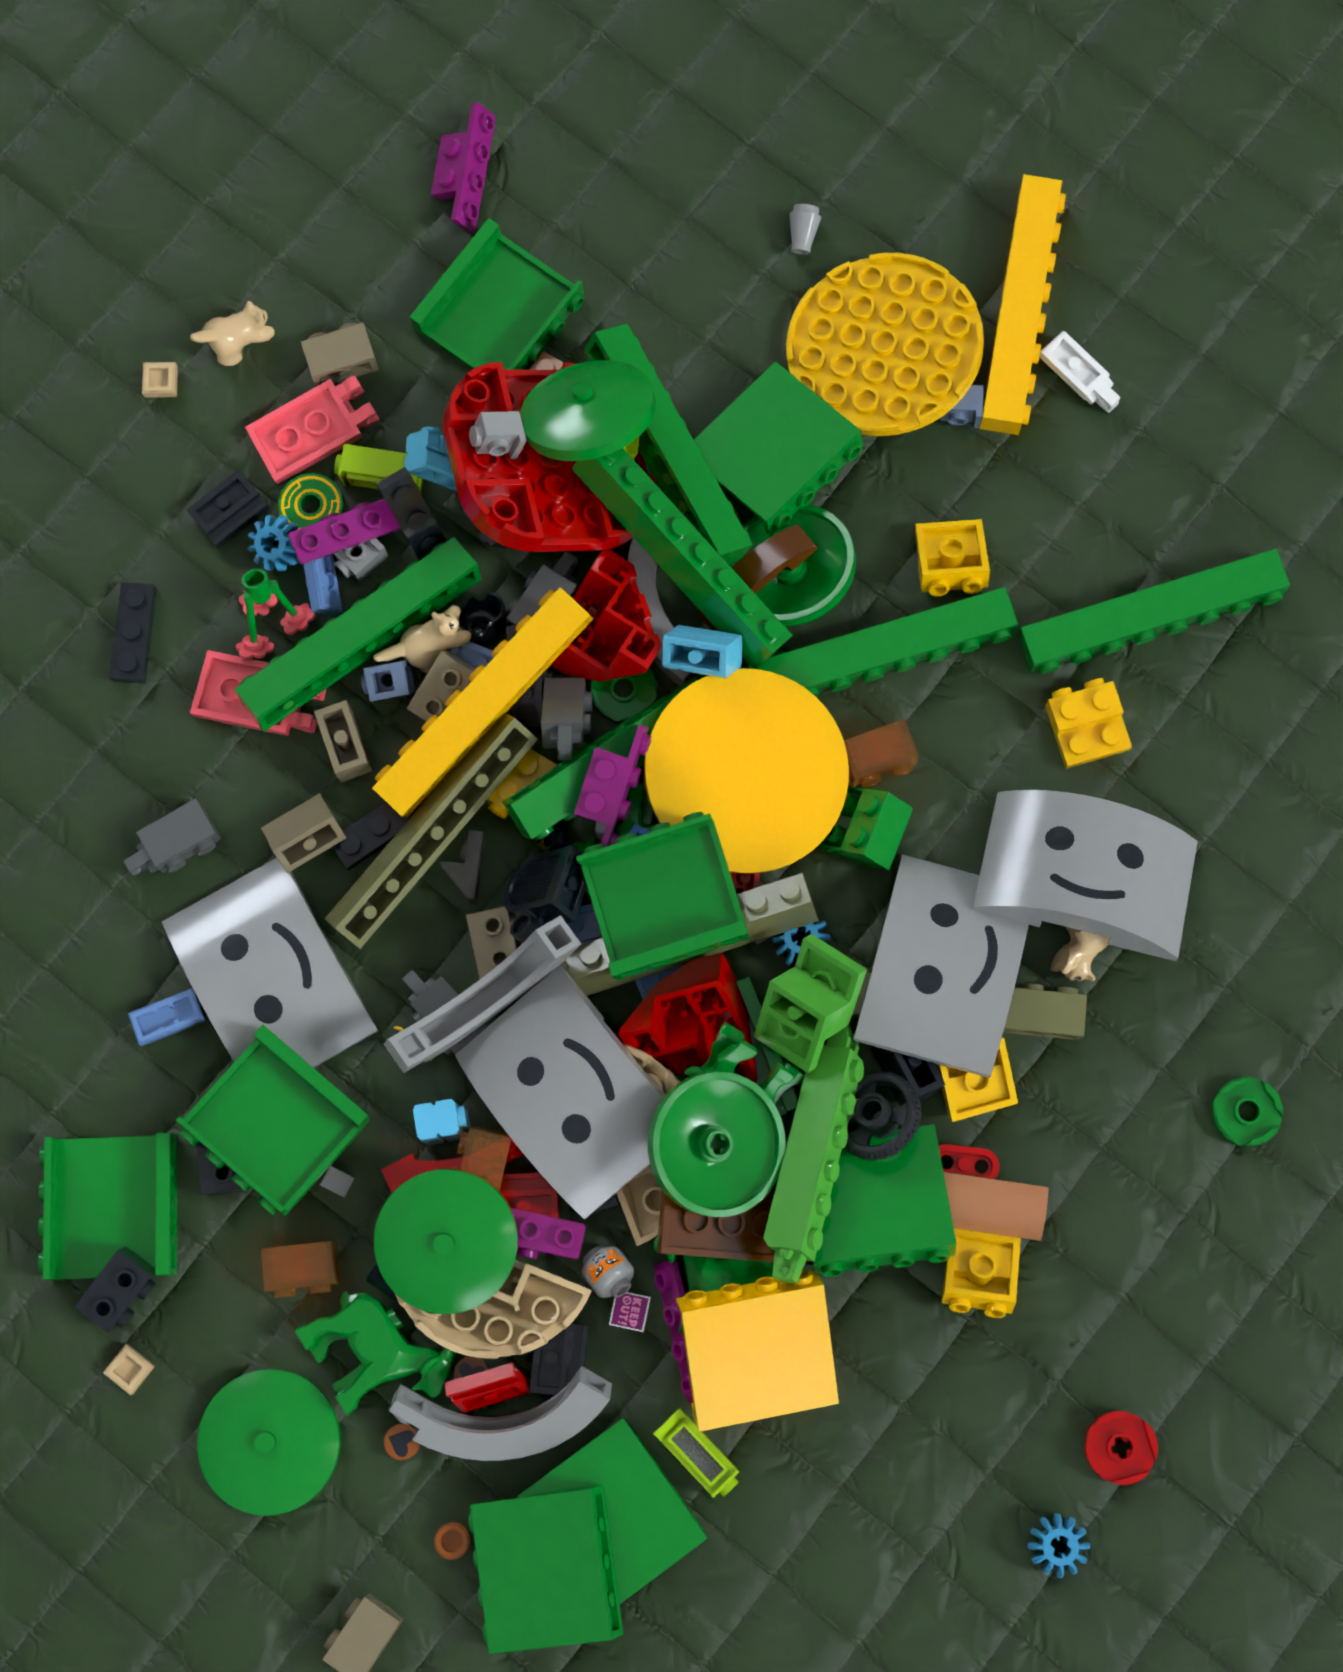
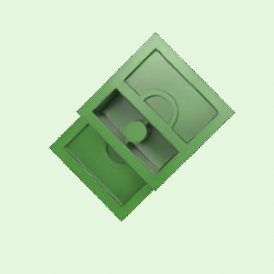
[753,934,867,1073]

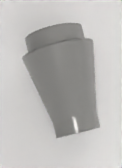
[789,204,821,255]

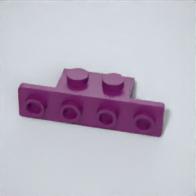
[431,102,496,234]
[288,499,401,565]
[574,725,652,847]
[511,1208,586,1260]
[654,1259,693,1404]

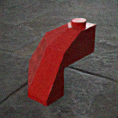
[551,549,662,682]
[618,952,758,1083]

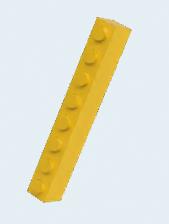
[979,174,1066,435]
[372,587,593,818]

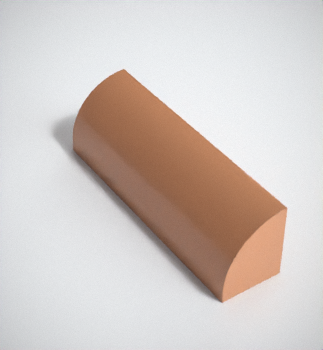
[943,1172,1049,1241]

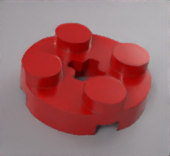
[1084,1411,1158,1485]

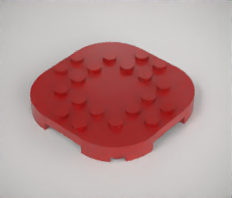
[443,362,656,552]

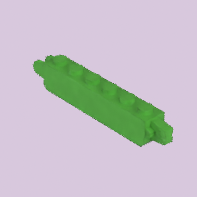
[763,1025,864,1284]

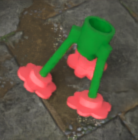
[236,568,316,659]

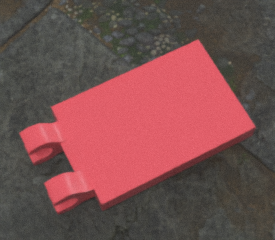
[245,375,380,485]
[190,650,327,736]

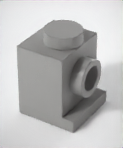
[469,411,527,459]
[334,538,388,583]

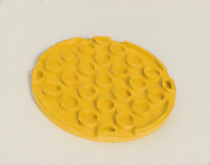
[786,253,984,436]
[644,668,849,874]

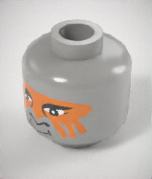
[582,1245,634,1298]

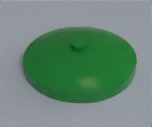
[520,360,656,461]
[729,504,856,627]
[648,1072,786,1217]
[374,1168,518,1314]
[197,1369,341,1516]

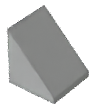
[320,1166,355,1197]

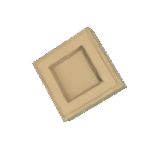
[142,362,178,398]
[103,1344,155,1395]

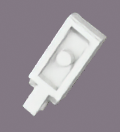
[1039,331,1120,413]

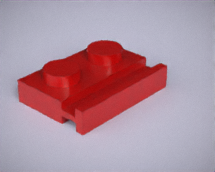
[487,1173,559,1218]
[444,1363,530,1413]

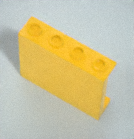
[676,1270,839,1432]

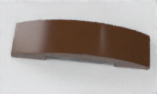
[697,524,818,631]

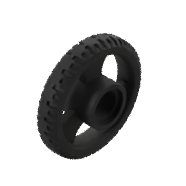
[844,1071,922,1160]

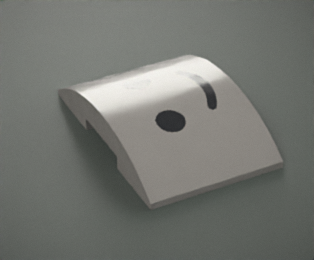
[972,790,1198,961]
[853,854,1029,1078]
[162,858,379,1068]
[455,965,666,1219]

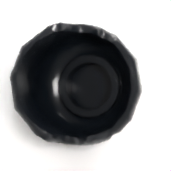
[458,592,507,643]

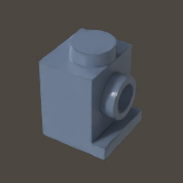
[941,385,983,428]
[361,659,416,702]

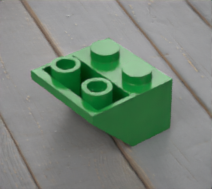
[817,786,913,871]

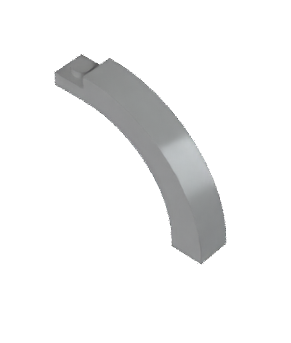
[628,537,695,686]
[384,916,581,1073]
[389,1366,612,1461]

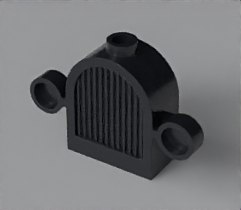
[503,826,587,943]

